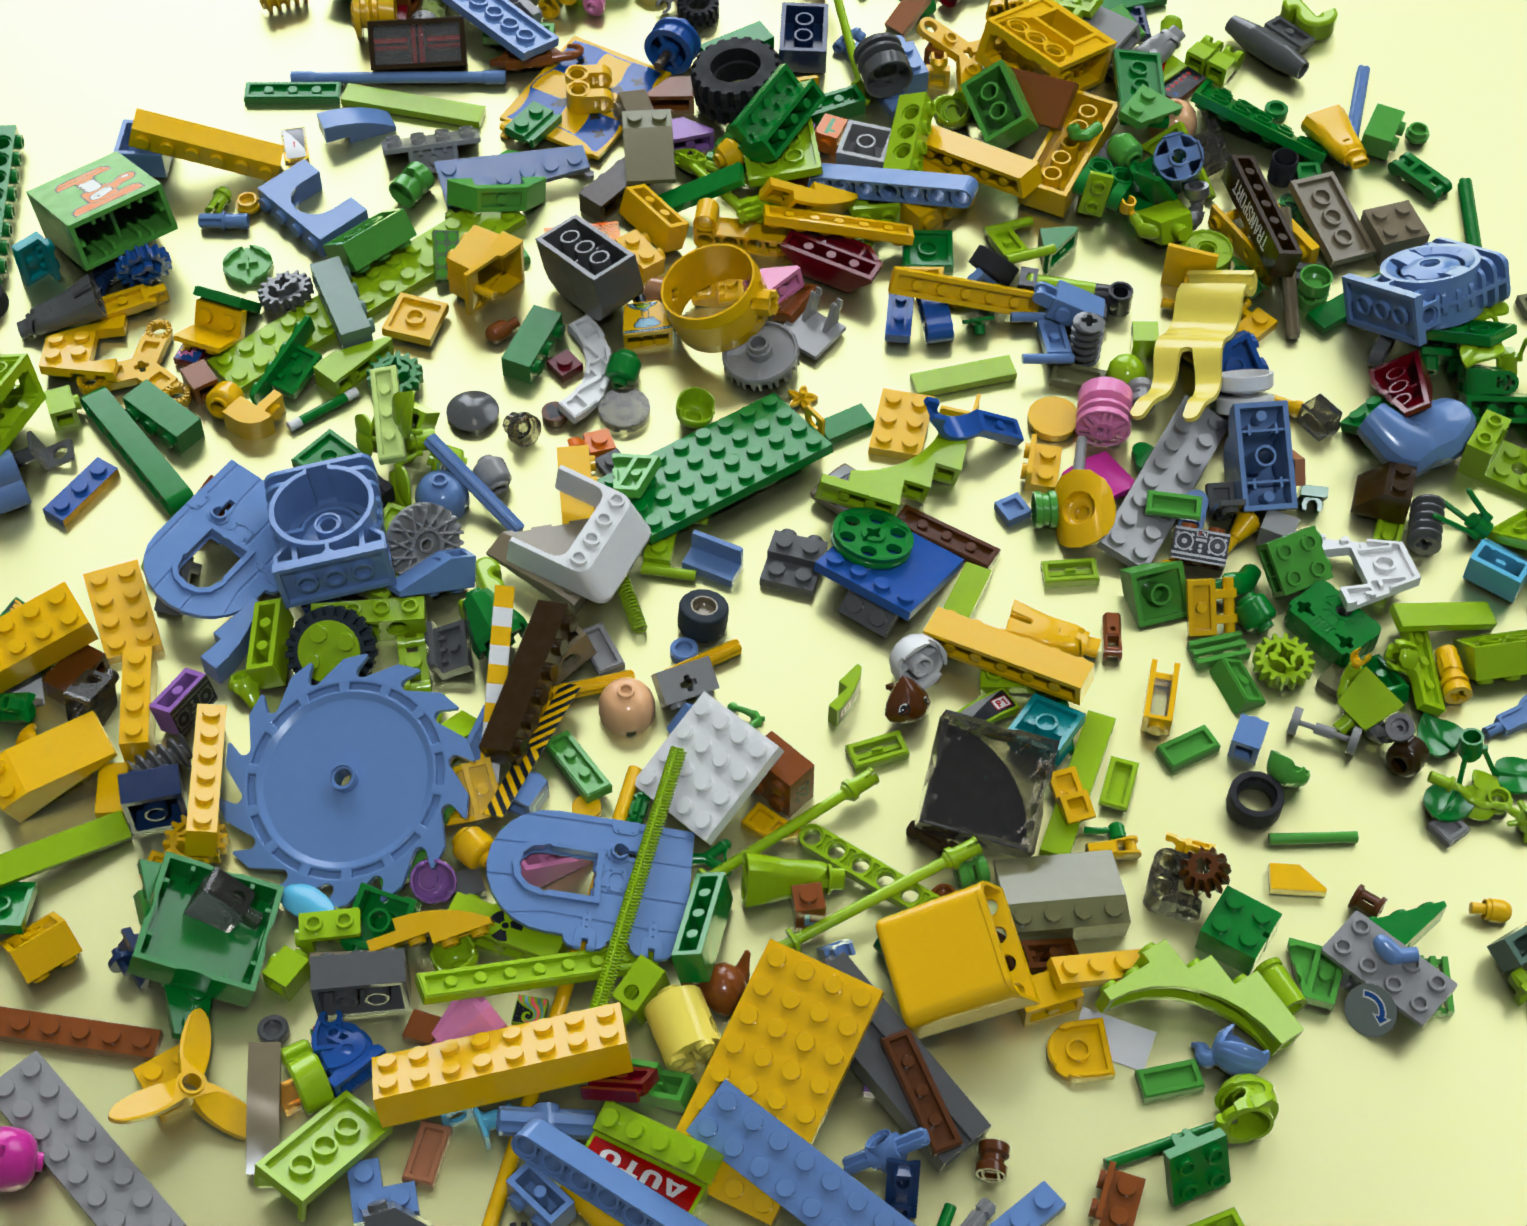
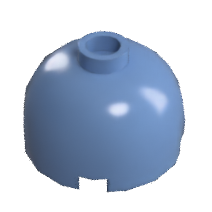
[415,469,470,521]

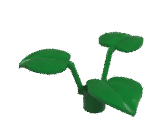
[1417,712,1527,822]

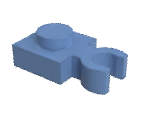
[816,938,856,961]

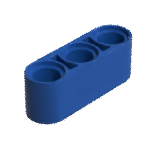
[916,298,954,344]

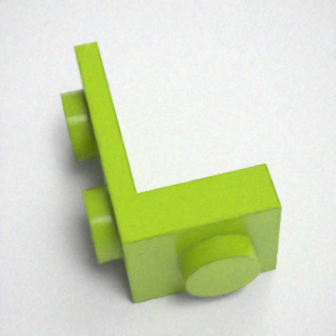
[1077,171,1114,217]
[294,907,361,956]

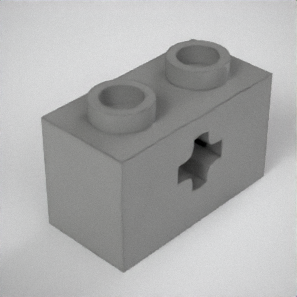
[651,656,720,710]

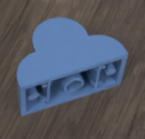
[1223,400,1298,513]

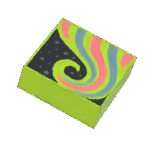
[511,994,549,1025]

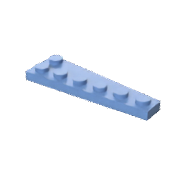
[434,145,590,210]

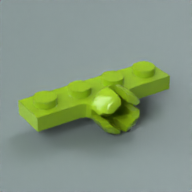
[1384,631,1446,716]

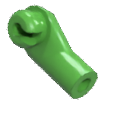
[1067,121,1103,141]

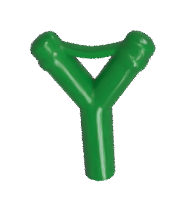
[692,839,733,877]

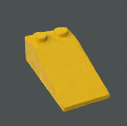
[0,711,118,823]

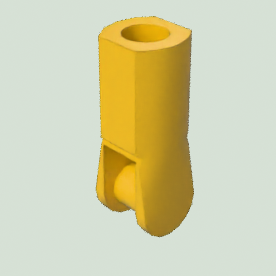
[1085,835,1142,860]

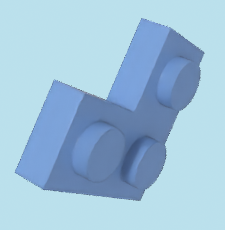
[347,1157,420,1226]

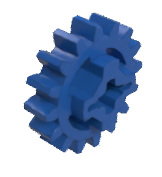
[115,244,172,287]

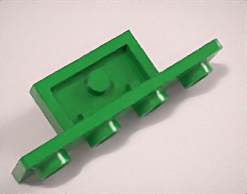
[249,315,323,405]

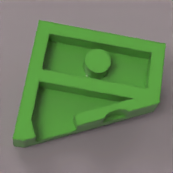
[1118,84,1183,130]
[612,453,662,498]
[1287,937,1343,1010]

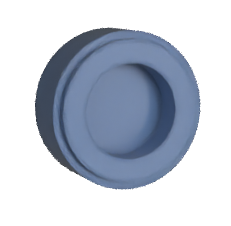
[670,637,698,664]

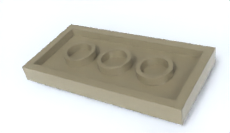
[1287,171,1376,267]

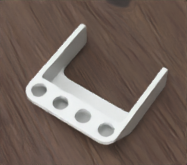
[506,465,651,603]

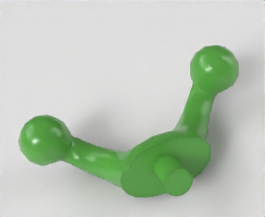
[727,702,765,728]

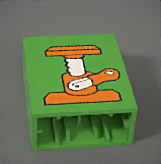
[26,151,178,271]

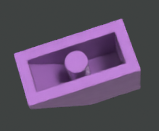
[672,117,714,155]

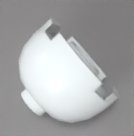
[889,634,948,690]

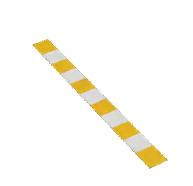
[480,585,515,785]

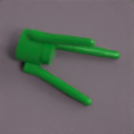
[1432,488,1494,540]

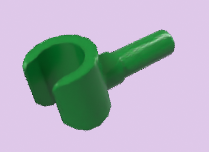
[1084,822,1126,840]

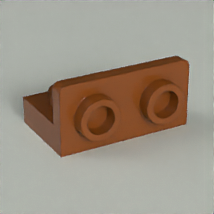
[1088,1160,1146,1226]

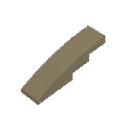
[246,1042,281,1174]

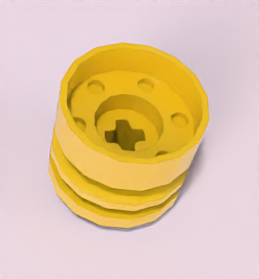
[351,0,397,40]

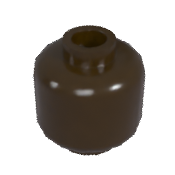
[1386,735,1430,778]

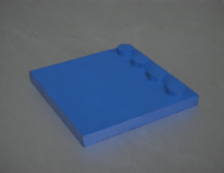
[814,520,965,621]

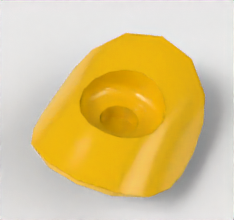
[1054,469,1116,549]

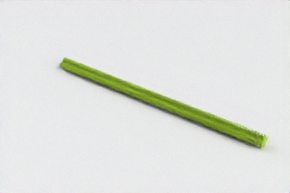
[589,746,687,1009]

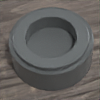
[257,1014,290,1045]

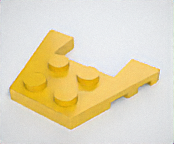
[39,314,129,381]

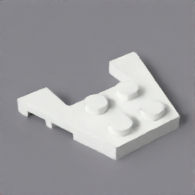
[1320,534,1421,612]

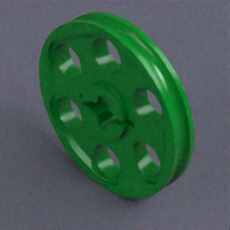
[830,507,914,569]

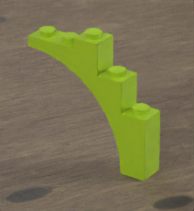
[1094,939,1304,1057]

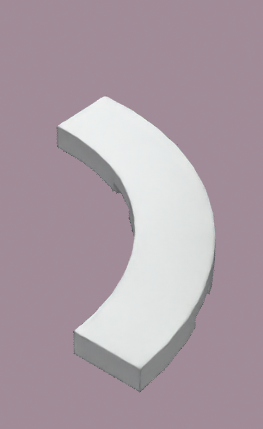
[558,314,611,424]

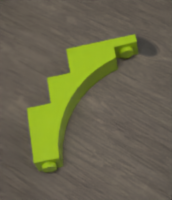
[814,415,968,515]

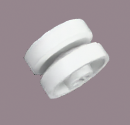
[1216,369,1275,415]

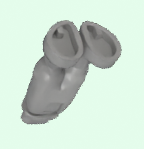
[1107,25,1186,82]

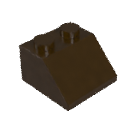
[1350,461,1417,525]

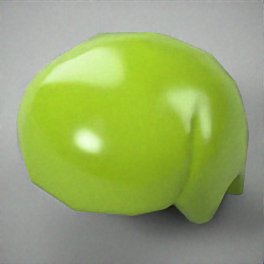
[1105,353,1147,384]
[675,387,715,429]
[430,936,479,971]

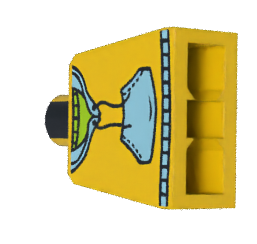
[623,294,673,352]

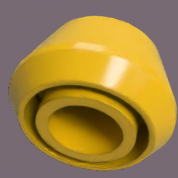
[713,138,744,168]

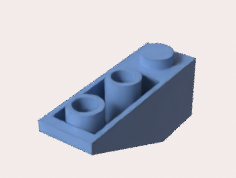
[387,548,476,598]

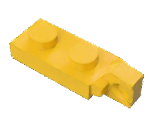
[101,283,170,320]

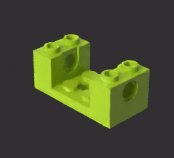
[1457,409,1527,502]

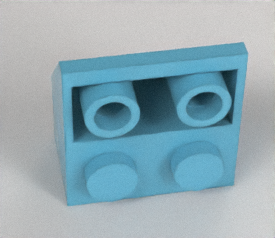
[1462,539,1527,603]

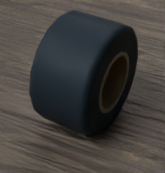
[677,589,729,642]

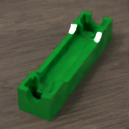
[810,84,866,125]

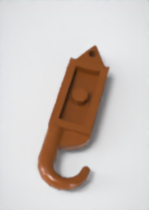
[489,43,584,71]

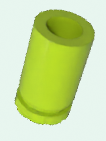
[1253,957,1307,1015]

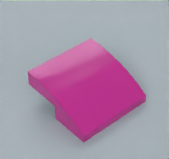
[1061,451,1135,501]

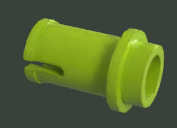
[205,186,232,213]

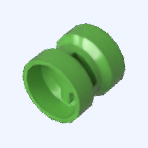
[953,854,991,890]

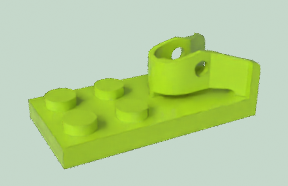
[254,1090,393,1222]

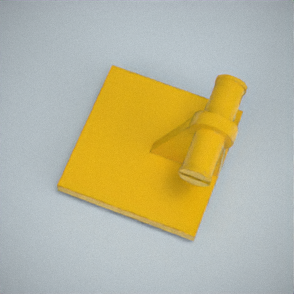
[1160,243,1219,310]

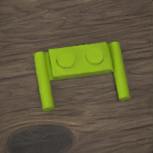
[983,216,1056,264]
[641,516,709,581]

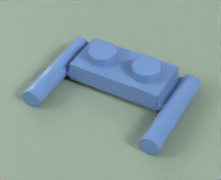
[1010,312,1075,364]

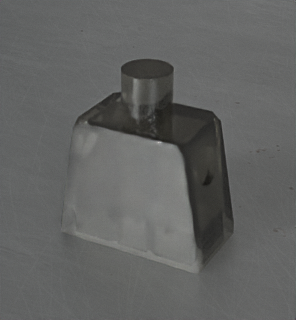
[63,668,120,727]
[184,866,263,932]

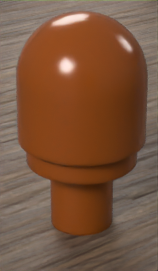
[485,317,520,344]

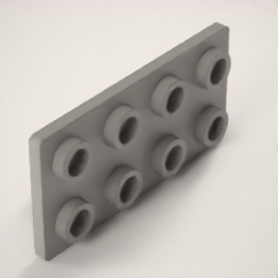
[381,126,481,173]
[1321,911,1457,1027]

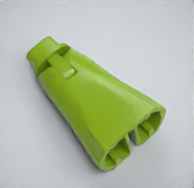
[741,852,845,909]

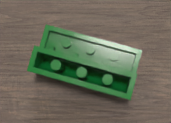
[729,63,826,163]

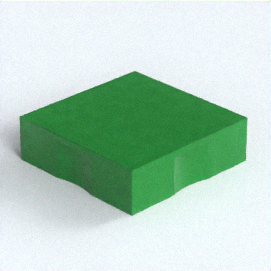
[126,851,284,1008]

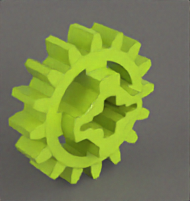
[1252,633,1315,690]

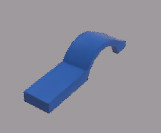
[923,396,1024,446]

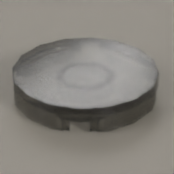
[598,387,651,433]

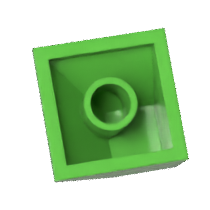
[1119,561,1187,628]

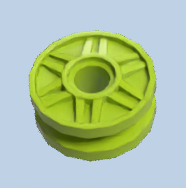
[1181,229,1233,270]

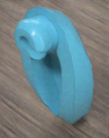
[280,883,335,918]

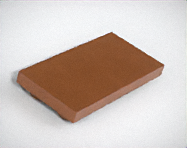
[1010,67,1079,131]

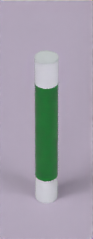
[286,387,360,432]

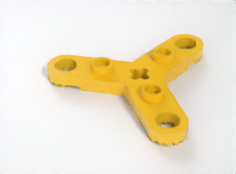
[916,17,982,90]
[77,319,192,407]

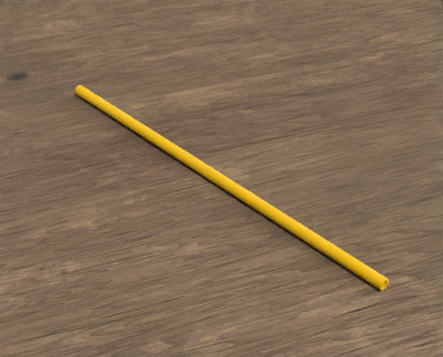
[481,765,642,1226]

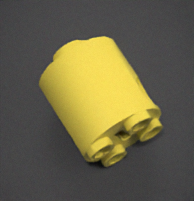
[643,985,721,1075]

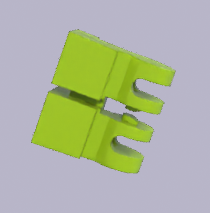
[1184,34,1245,88]

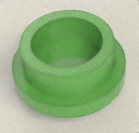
[1405,122,1430,144]

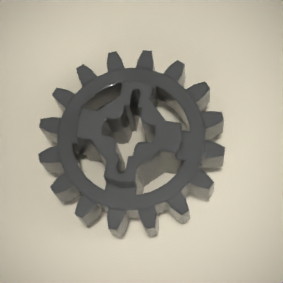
[257,270,314,313]

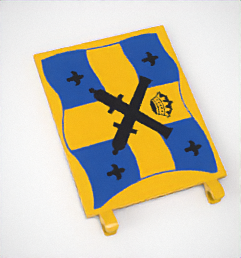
[499,35,672,161]

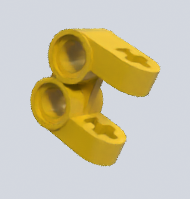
[565,64,614,115]

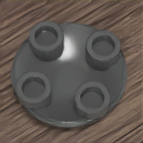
[446,390,499,435]

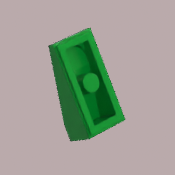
[1362,654,1409,704]

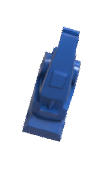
[311,1010,386,1098]

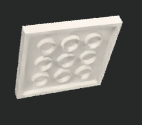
[635,691,784,846]

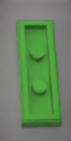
[544,730,613,804]

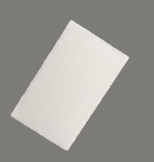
[1078,1007,1157,1070]

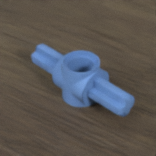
[842,1127,931,1174]

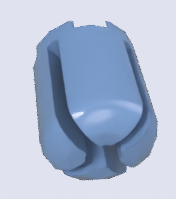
[1152,131,1204,192]

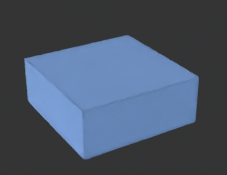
[994,492,1032,527]

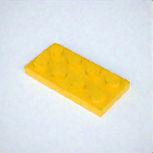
[83,559,164,665]

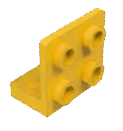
[173,297,247,355]

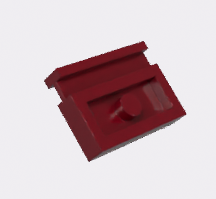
[580,1067,660,1103]

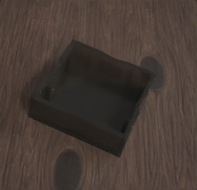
[913,709,1060,858]

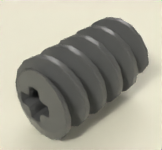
[1069,312,1106,367]
[1407,494,1446,556]
[126,733,193,773]

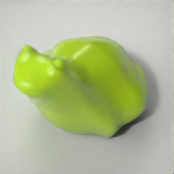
[228,669,261,710]

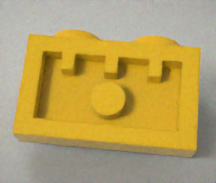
[1020,434,1062,493]

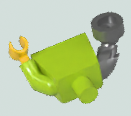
[1119,180,1210,245]
[1332,647,1415,744]

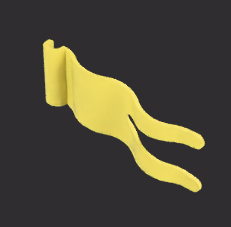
[1130,270,1258,422]

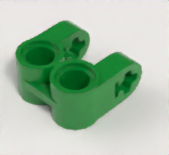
[1072,156,1134,213]
[1456,364,1519,395]

